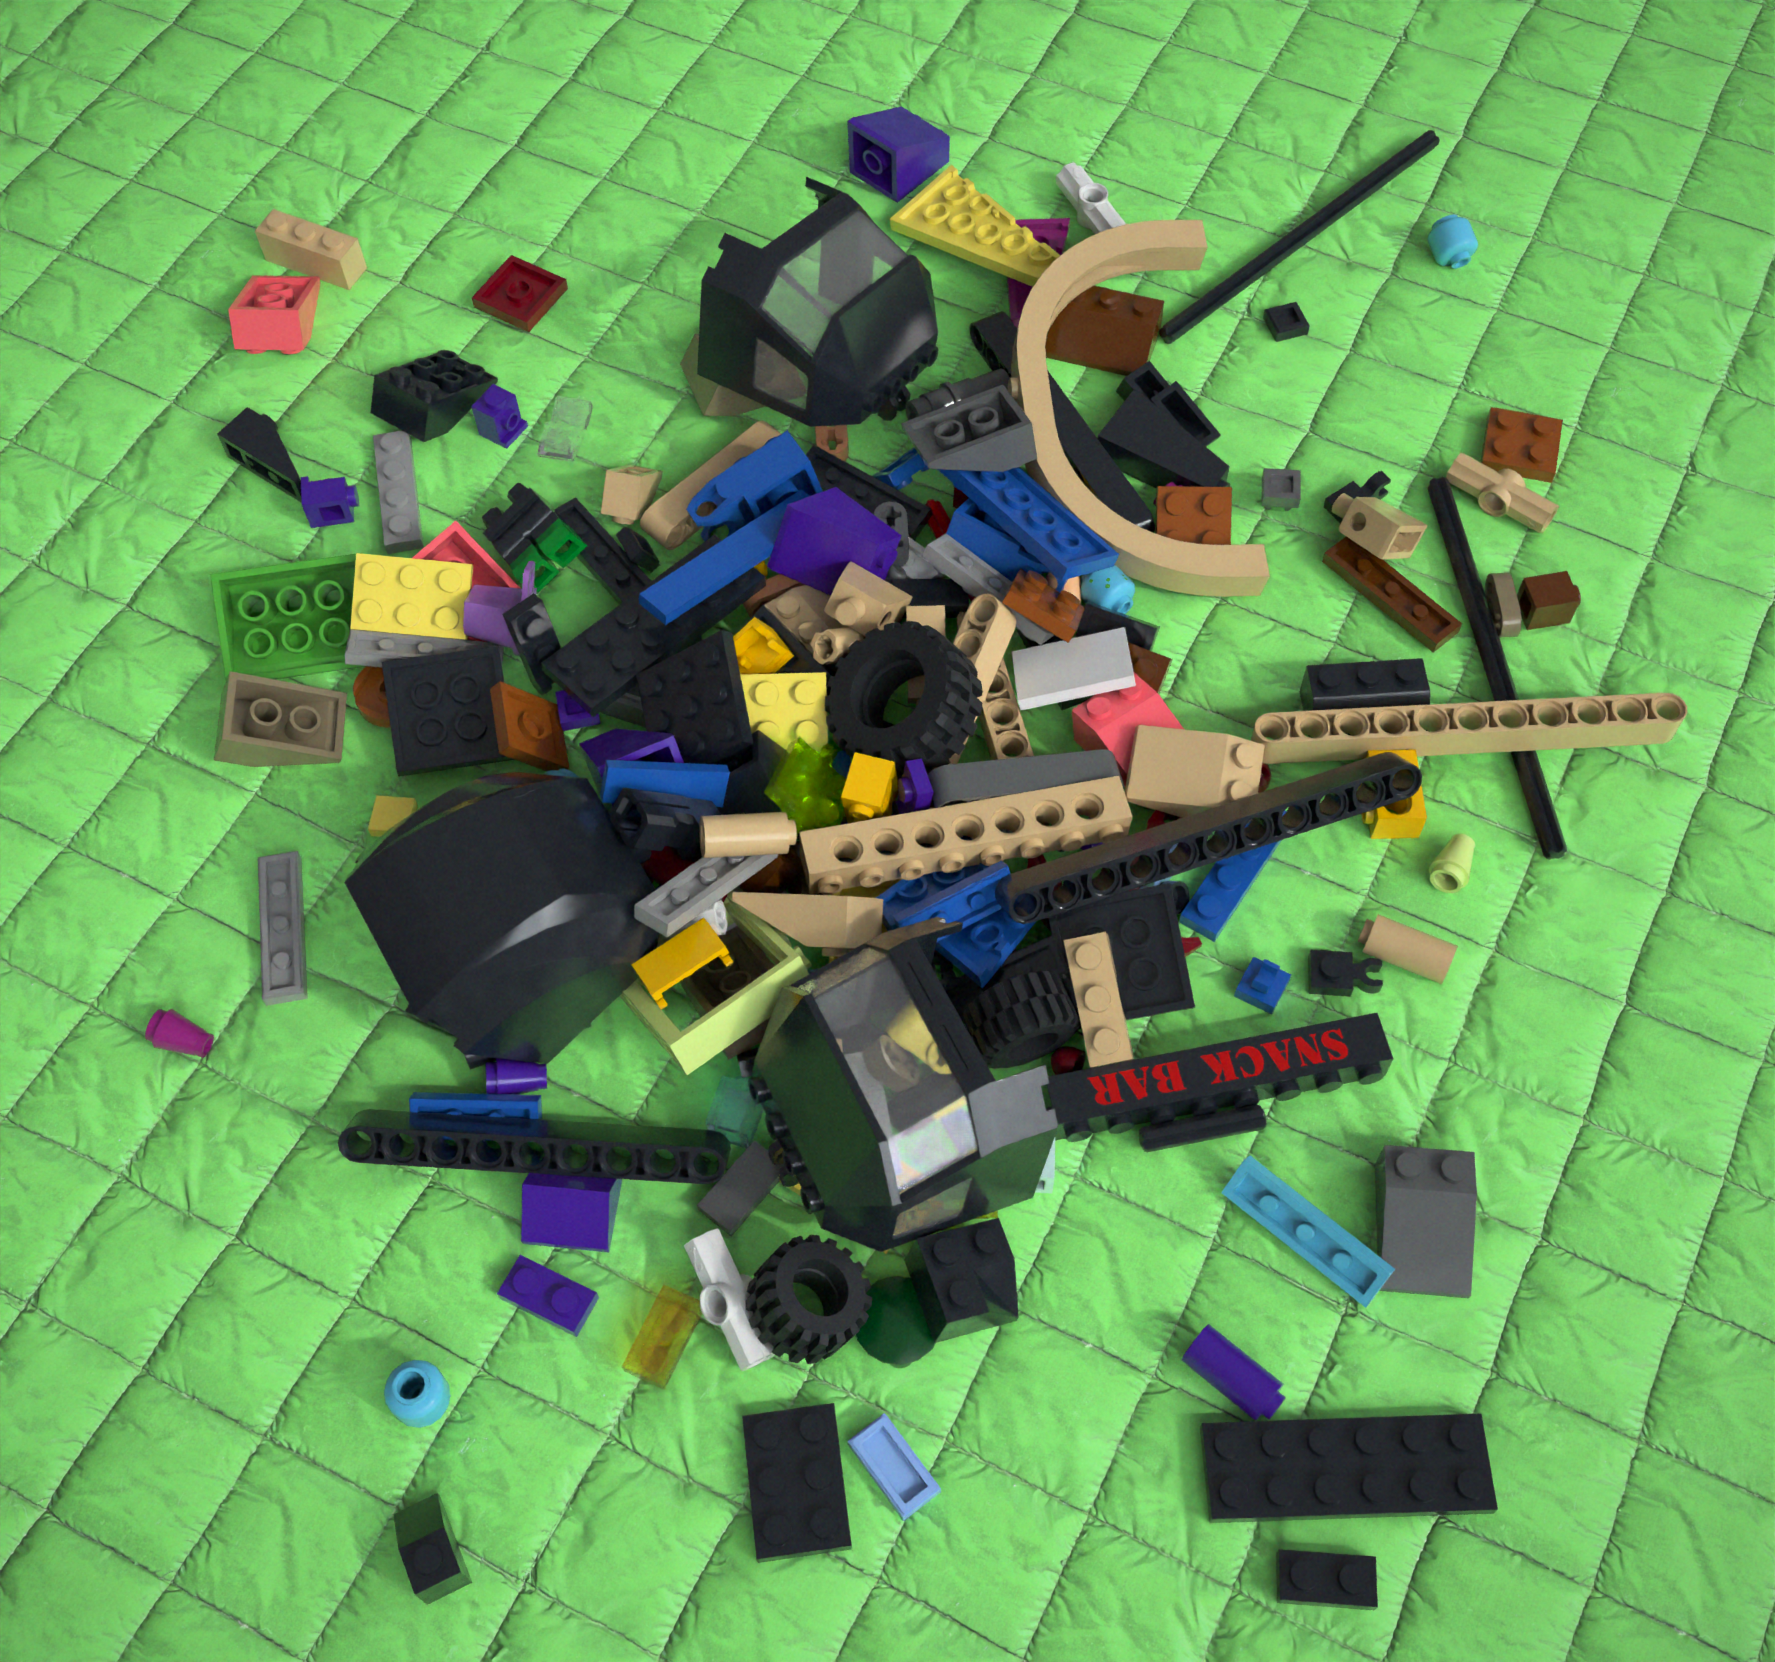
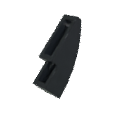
[1116,361,1221,447]

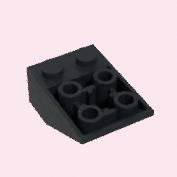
[370,350,498,442]

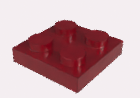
[472,255,568,332]

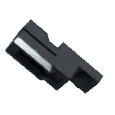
[610,787,722,861]

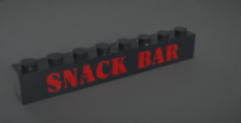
[1043,1013,1393,1142]

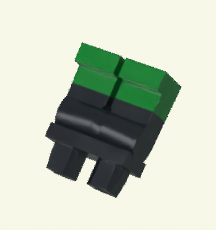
[482,483,587,594]

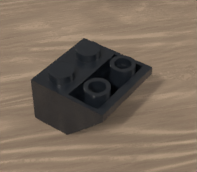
[713,730,792,817]

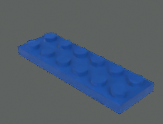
[937,467,1119,581]

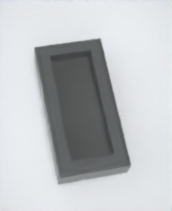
[697,1140,784,1236]

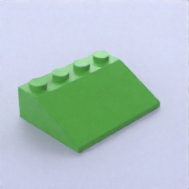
[210,553,366,680]

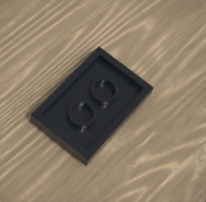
[742,1403,852,1563]

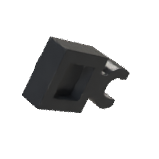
[1308,949,1383,997]

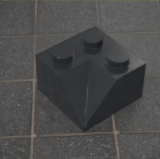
[904,1218,1019,1343]

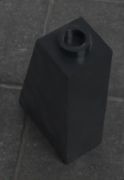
[1097,390,1230,488]

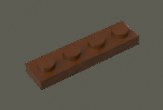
[1322,536,1462,653]

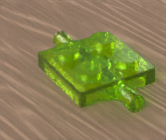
[764,736,846,836]

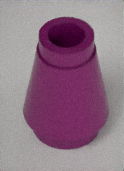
[145,1009,214,1058]

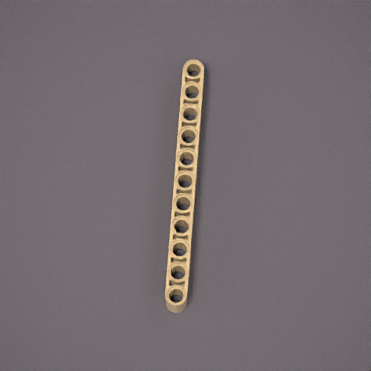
[1250,693,1687,764]

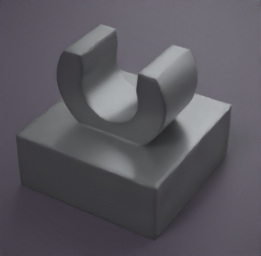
[1262,468,1301,511]

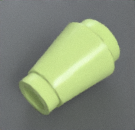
[1429,834,1475,893]

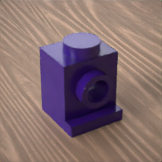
[471,384,528,449]
[301,476,359,528]

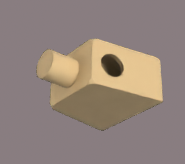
[1332,493,1428,559]
[824,561,913,636]

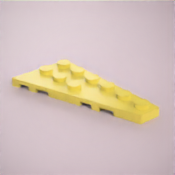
[890,164,1060,287]

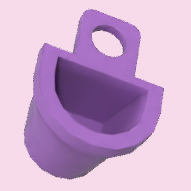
[463,561,537,656]

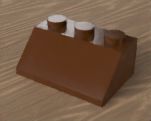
[1045,285,1164,376]

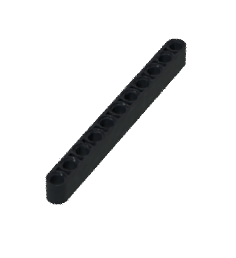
[995,752,1422,924]

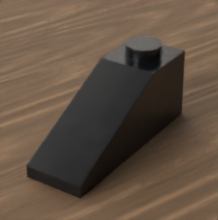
[217,407,302,503]

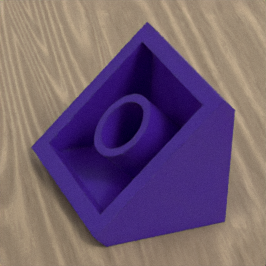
[521,1173,622,1253]

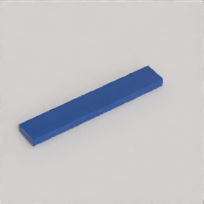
[639,489,810,625]

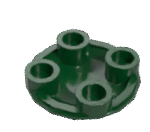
[856,1276,936,1368]

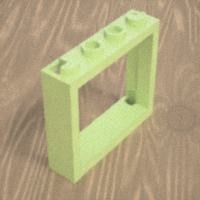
[620,890,812,1075]

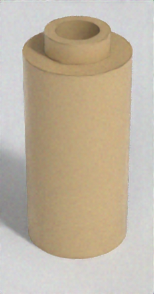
[699,812,797,858]
[1358,914,1458,984]

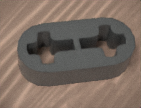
[874,501,909,567]

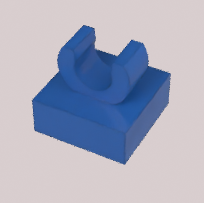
[1234,957,1291,1015]

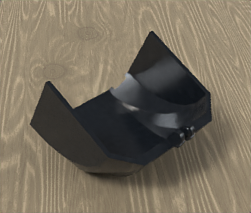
[344,772,659,1064]

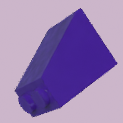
[847,106,950,203]
[767,487,902,595]
[579,728,684,814]

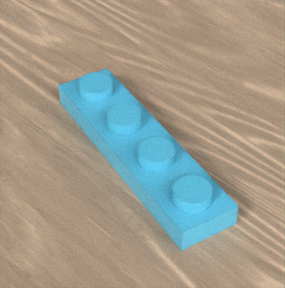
[1221,1156,1395,1308]

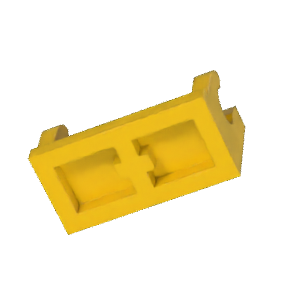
[733,617,794,675]
[631,917,733,1010]

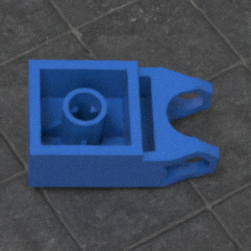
[686,430,823,542]
[946,498,1068,592]

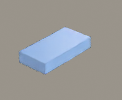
[848,1413,941,1521]

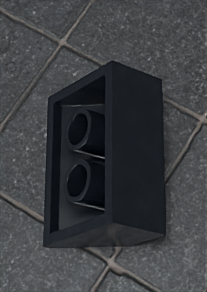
[1299,658,1430,738]

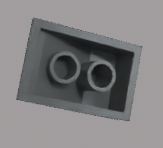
[901,385,1038,472]
[1375,1145,1477,1298]

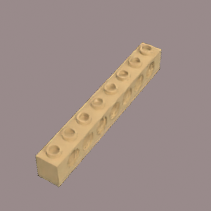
[799,776,1133,895]

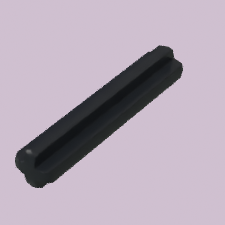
[1139,1104,1266,1153]

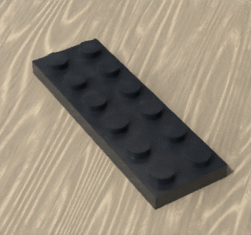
[541,534,766,718]
[1200,1414,1498,1523]

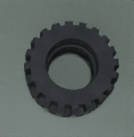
[825,621,983,780]

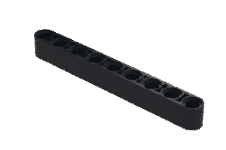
[969,311,1155,533]
[338,1109,731,1184]

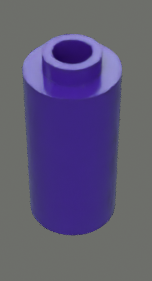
[1181,1324,1286,1421]

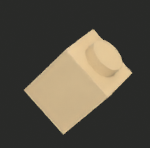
[601,465,663,525]

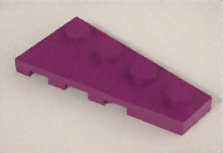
[1007,218,1070,328]

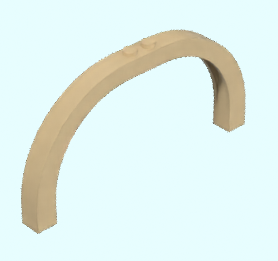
[1008,220,1270,597]

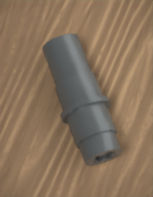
[905,368,1010,420]

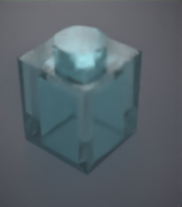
[705,1075,764,1148]

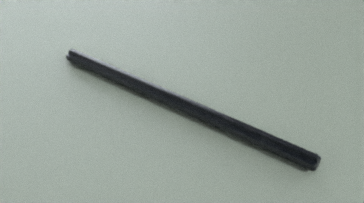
[1159,130,1440,344]
[1427,477,1567,860]

